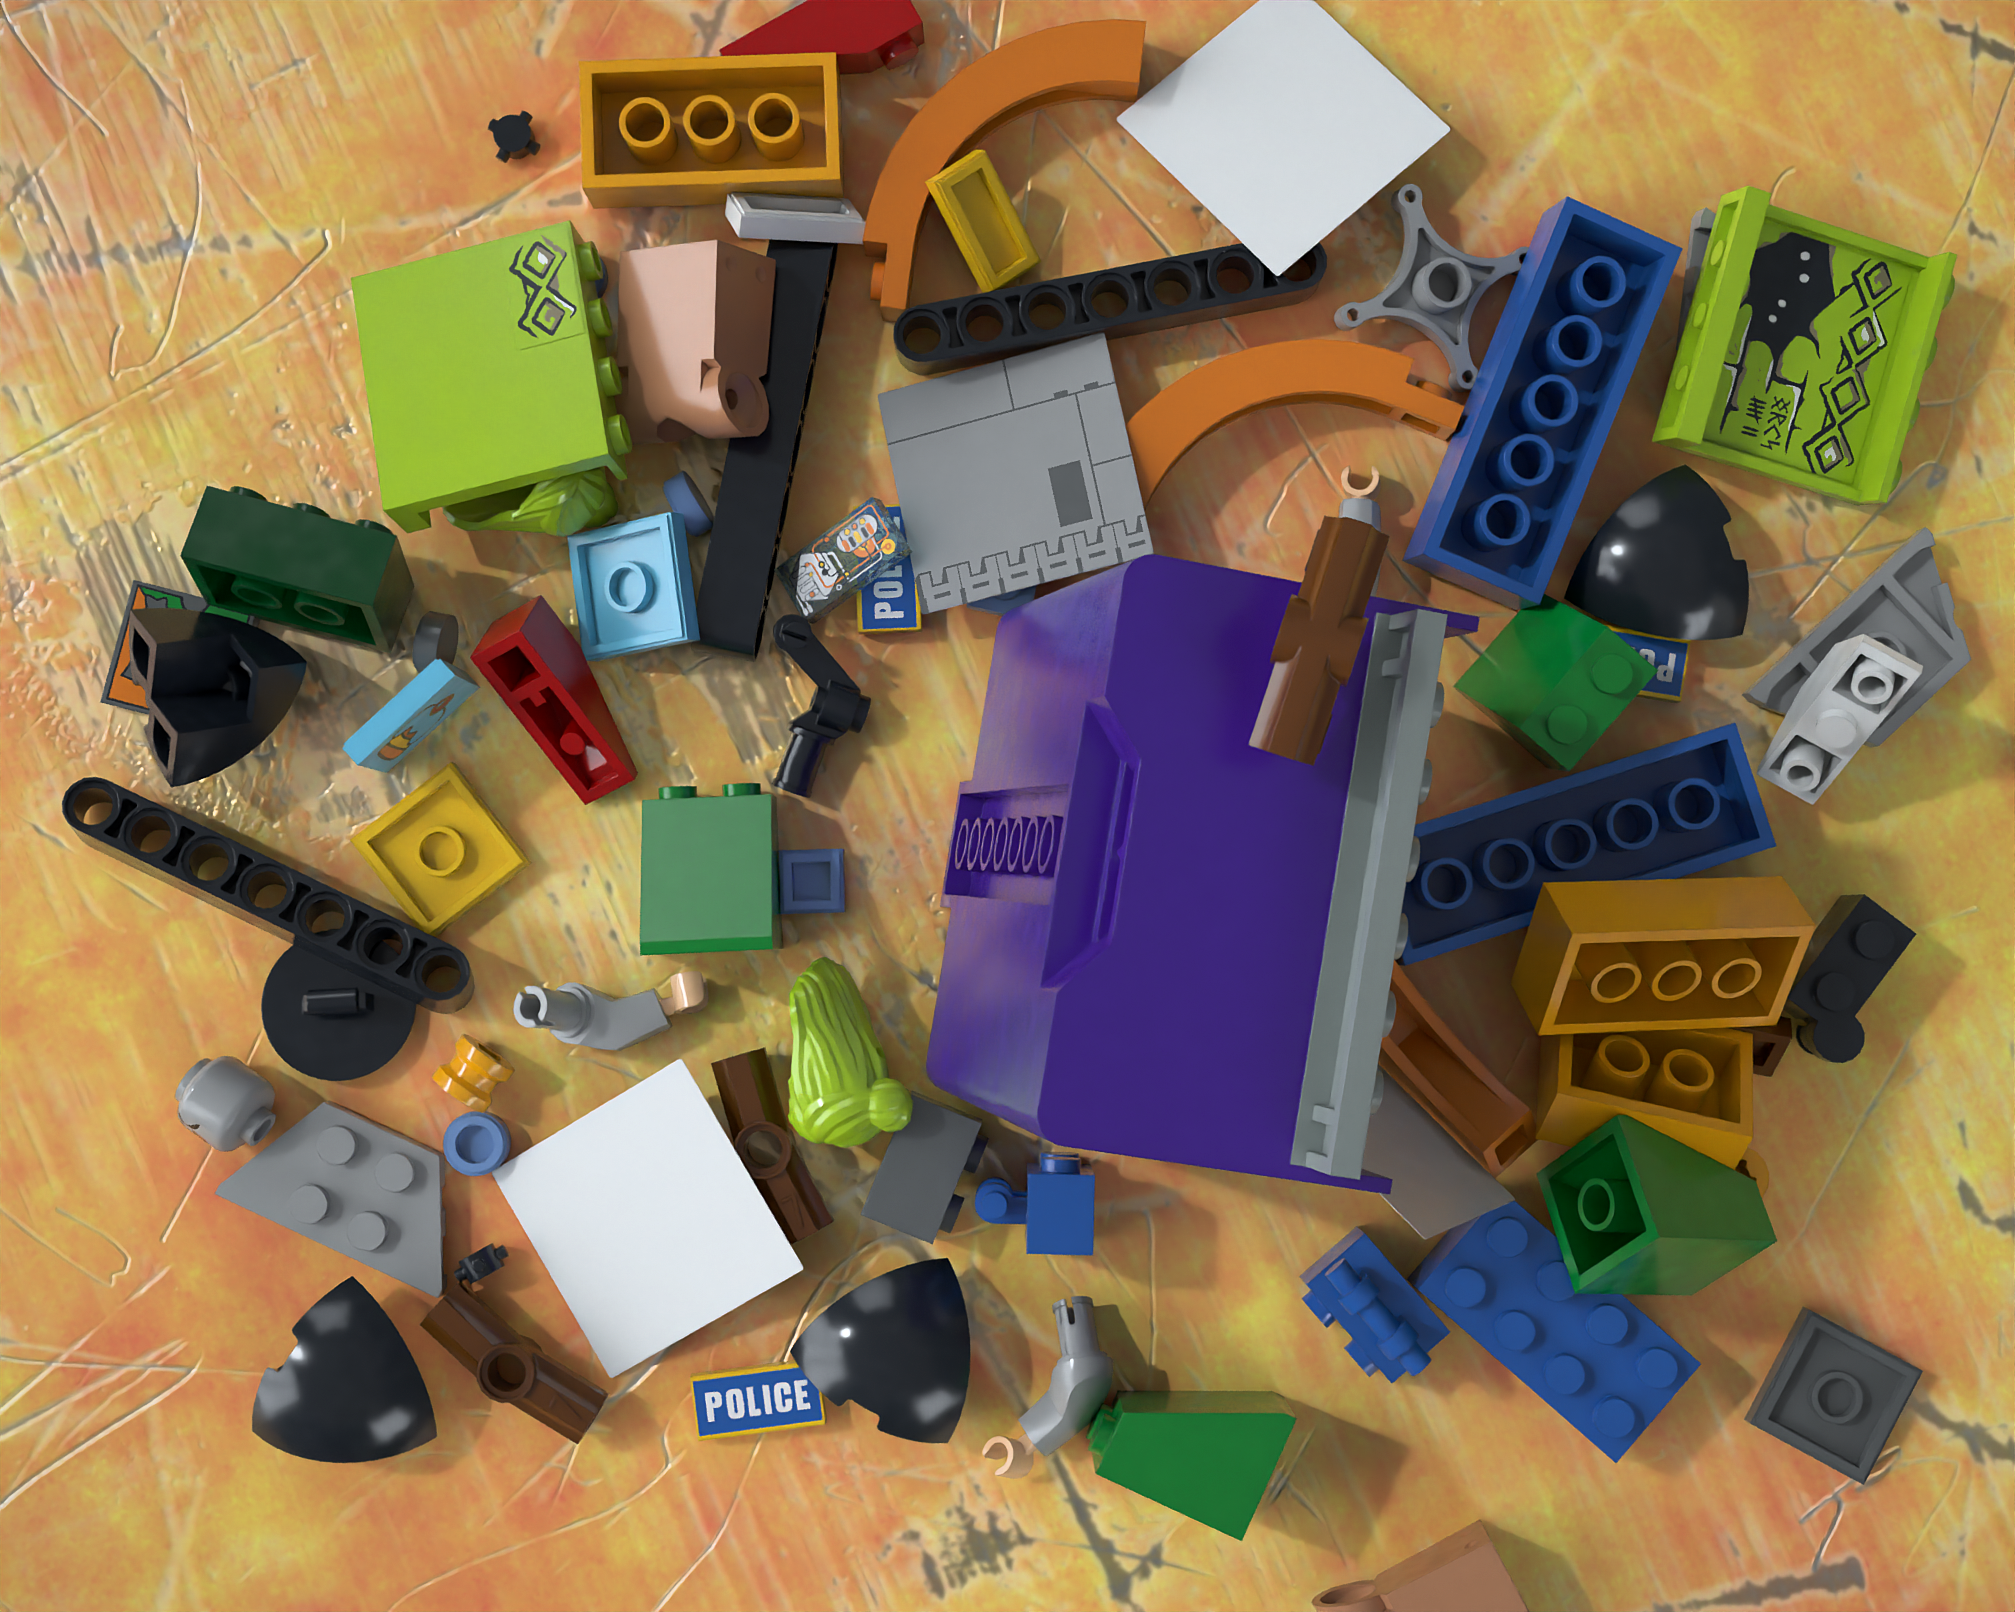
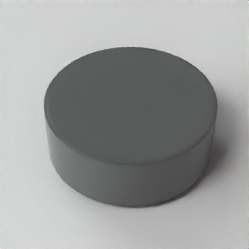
[412,611,458,673]

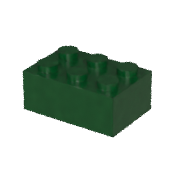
[180,486,414,654]

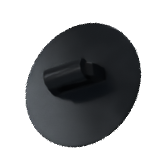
[261,929,416,1081]

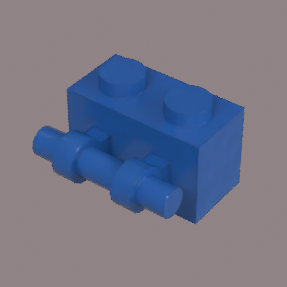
[975,1152,1095,1255]
[1299,1226,1450,1383]

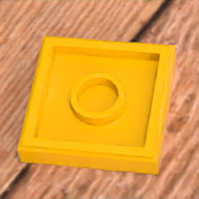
[350,762,532,937]

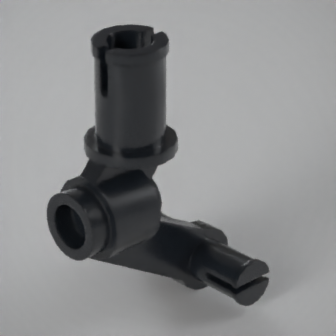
[772,614,871,798]

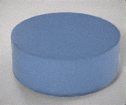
[663,471,714,537]
[443,1111,511,1176]

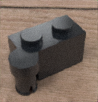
[1783,894,1916,1063]

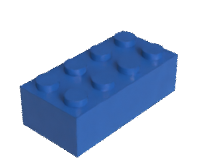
[1406,1200,1701,1463]

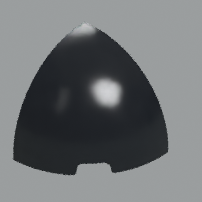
[1564,464,1749,640]
[129,608,307,788]
[790,1258,971,1443]
[252,1276,437,1463]

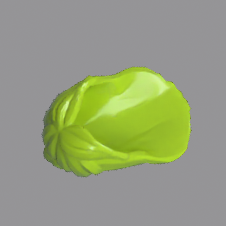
[443,466,618,537]
[788,957,914,1148]

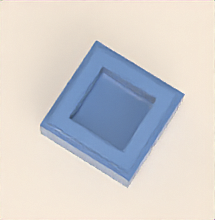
[779,849,846,914]

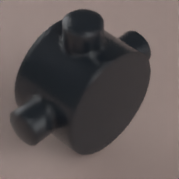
[488,111,541,163]
[454,1243,509,1284]

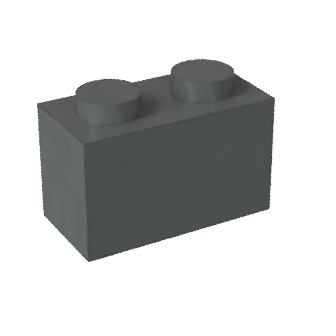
[860,1091,989,1244]

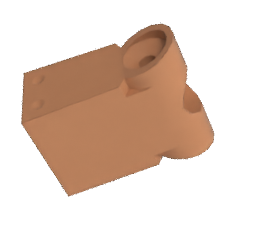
[614,240,776,445]
[1311,1520,1529,1612]

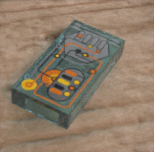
[774,497,912,624]

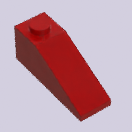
[719,0,925,75]
[470,595,638,805]

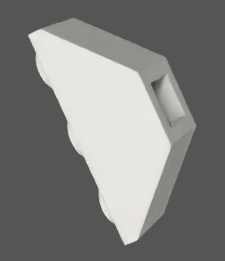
[1757,634,1923,805]

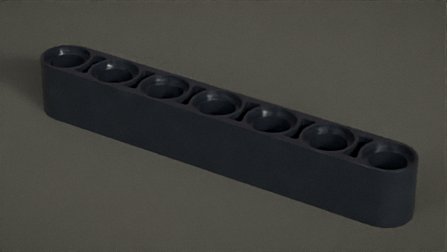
[691,239,838,662]
[893,243,1327,375]
[62,777,475,1014]

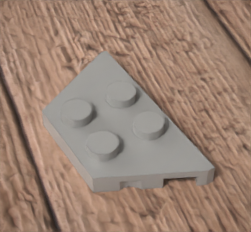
[1742,527,1971,748]
[215,1101,447,1298]

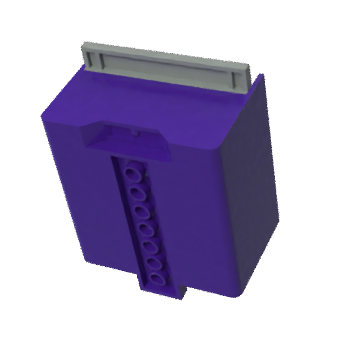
[926,554,1480,1195]

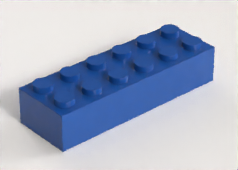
[1402,196,1683,610]
[1394,723,1776,966]

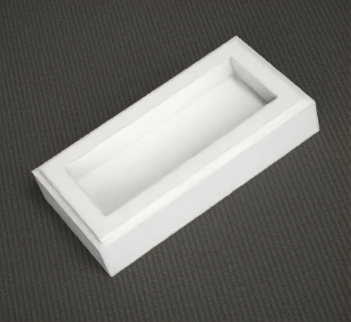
[725,192,866,244]

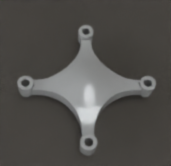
[1334,184,1529,393]

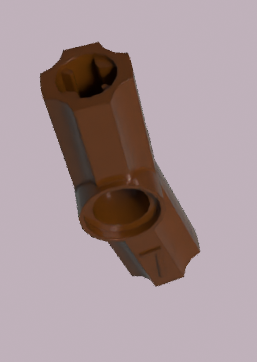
[1248,516,1390,766]
[711,1047,834,1245]
[420,1281,610,1445]

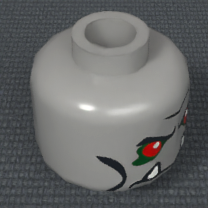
[175,1056,276,1152]

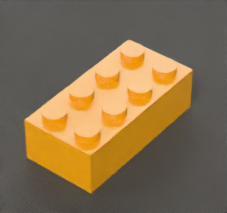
[578,52,844,209]
[1511,876,1816,1035]

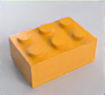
[1535,1028,1754,1170]

